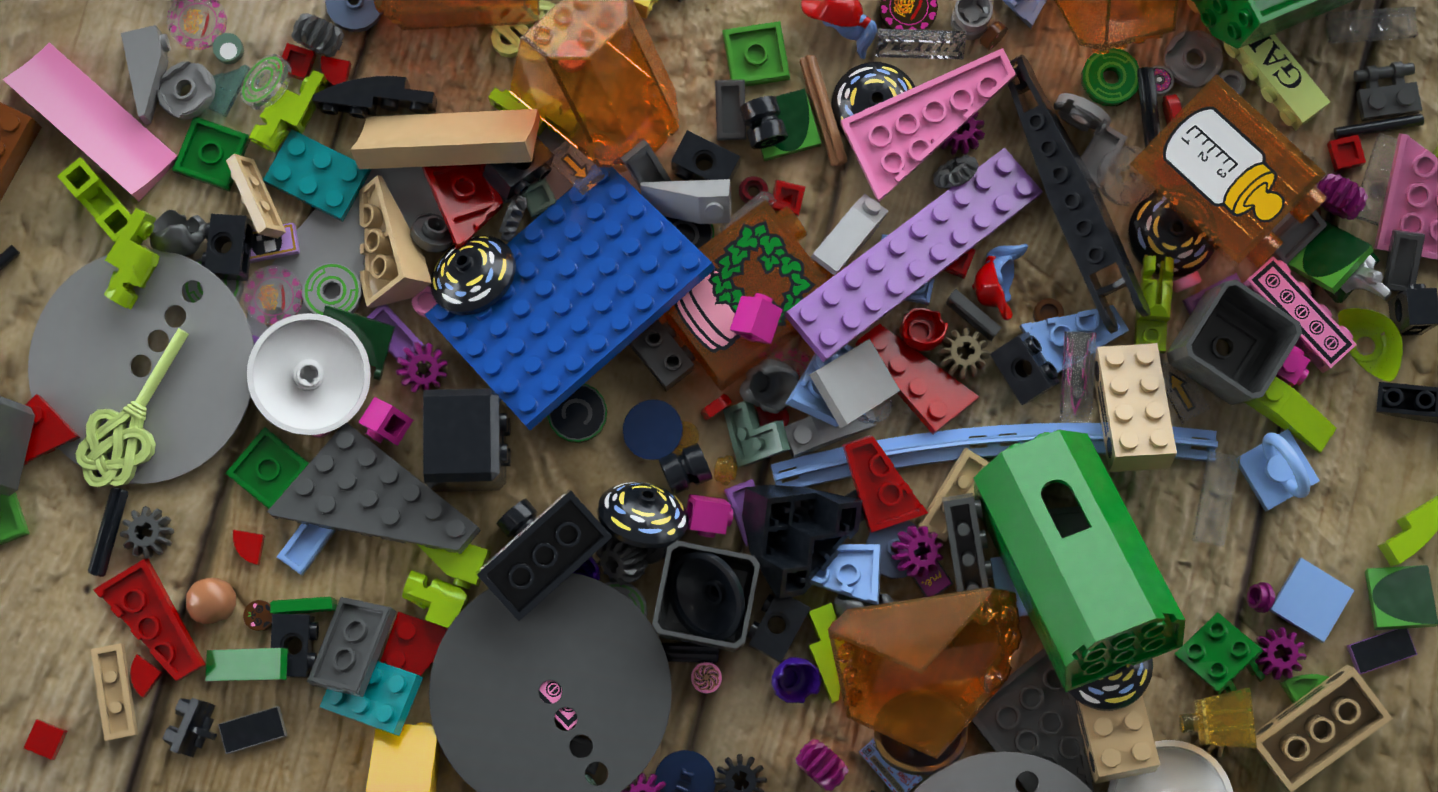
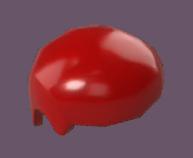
[900,307,948,352]

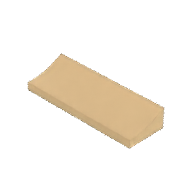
[350,109,540,169]

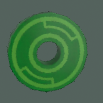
[1081,48,1139,106]

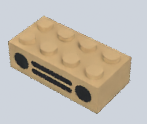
[1091,343,1177,472]
[1247,665,1393,792]
[1075,696,1161,784]

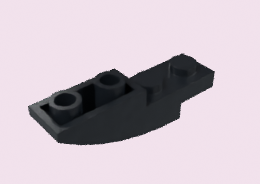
[312,76,437,119]
[1376,382,1438,423]

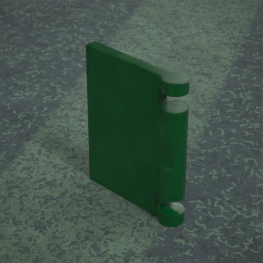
[323,305,395,381]

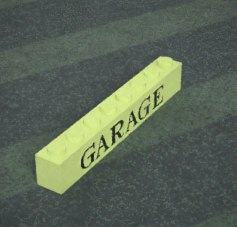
[1187,0,1330,131]

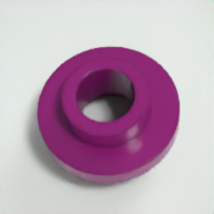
[1247,582,1275,613]

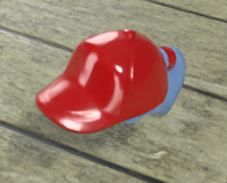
[801,0,877,59]
[972,244,1028,320]

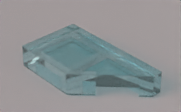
[208,65,251,117]

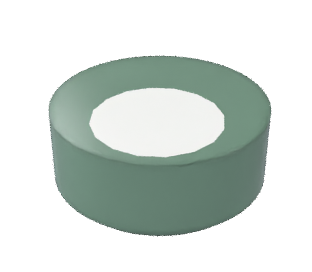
[213,33,244,64]

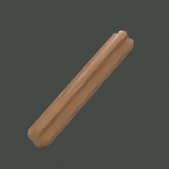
[800,55,848,167]

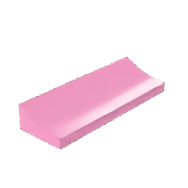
[3,43,178,202]

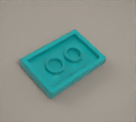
[263,129,371,222]
[320,661,423,736]

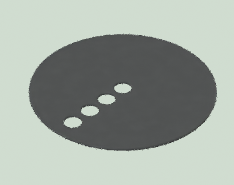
[429,573,672,792]

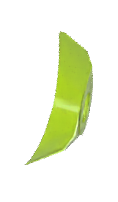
[1338,308,1403,382]

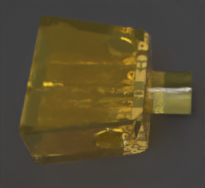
[1179,688,1257,749]

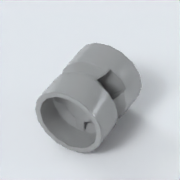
[951,0,993,40]

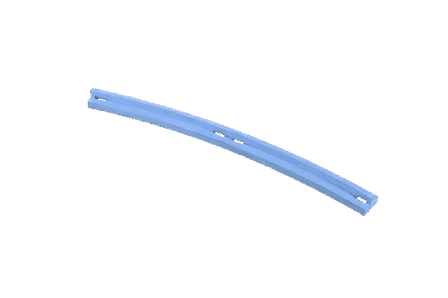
[770,423,1218,487]

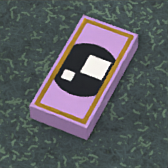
[250,223,300,263]

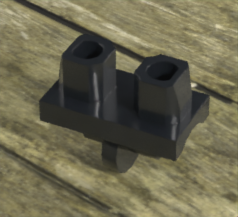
[162,698,217,757]

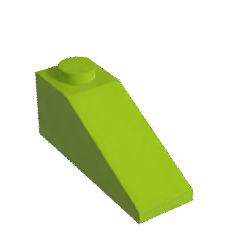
[1244,376,1337,453]
[417,544,491,590]

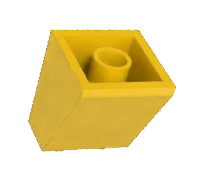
[366,722,440,792]

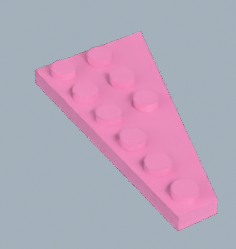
[840,48,1016,202]

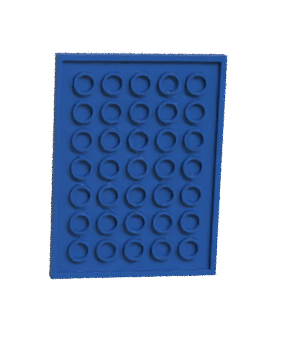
[424,159,716,430]

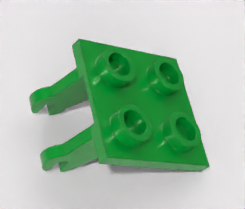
[1174,612,1265,703]

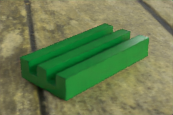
[270,597,337,614]

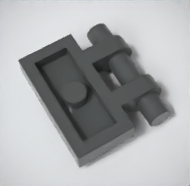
[1353,61,1422,121]

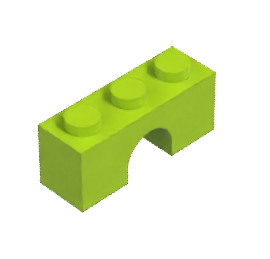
[57,157,132,243]

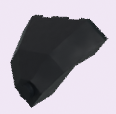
[742,485,862,599]

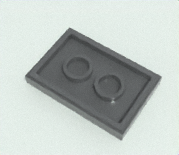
[307,597,396,697]

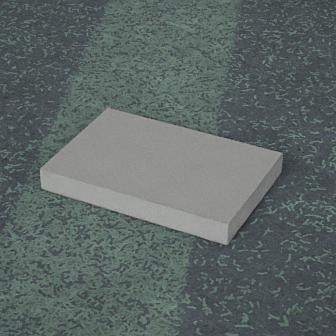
[809,339,900,428]

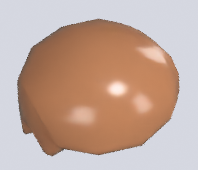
[186,578,236,625]

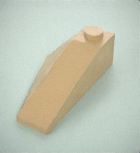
[359,175,432,308]

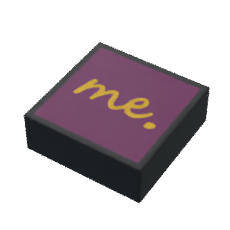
[911,561,953,601]

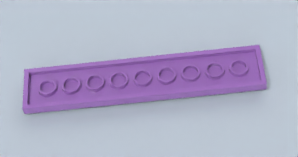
[784,147,1043,363]

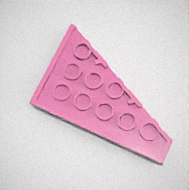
[1374,133,1438,260]

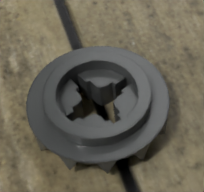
[933,155,979,189]
[499,195,527,242]

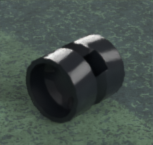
[740,96,788,149]
[658,443,713,495]
[496,499,538,537]

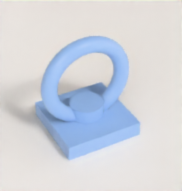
[1234,429,1320,512]

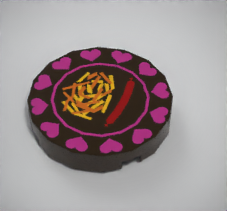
[879,0,938,38]

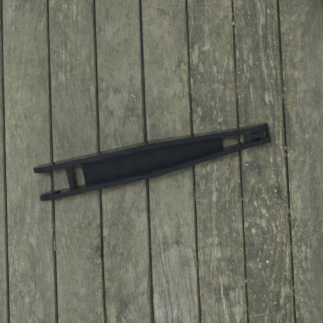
[1007,55,1151,334]

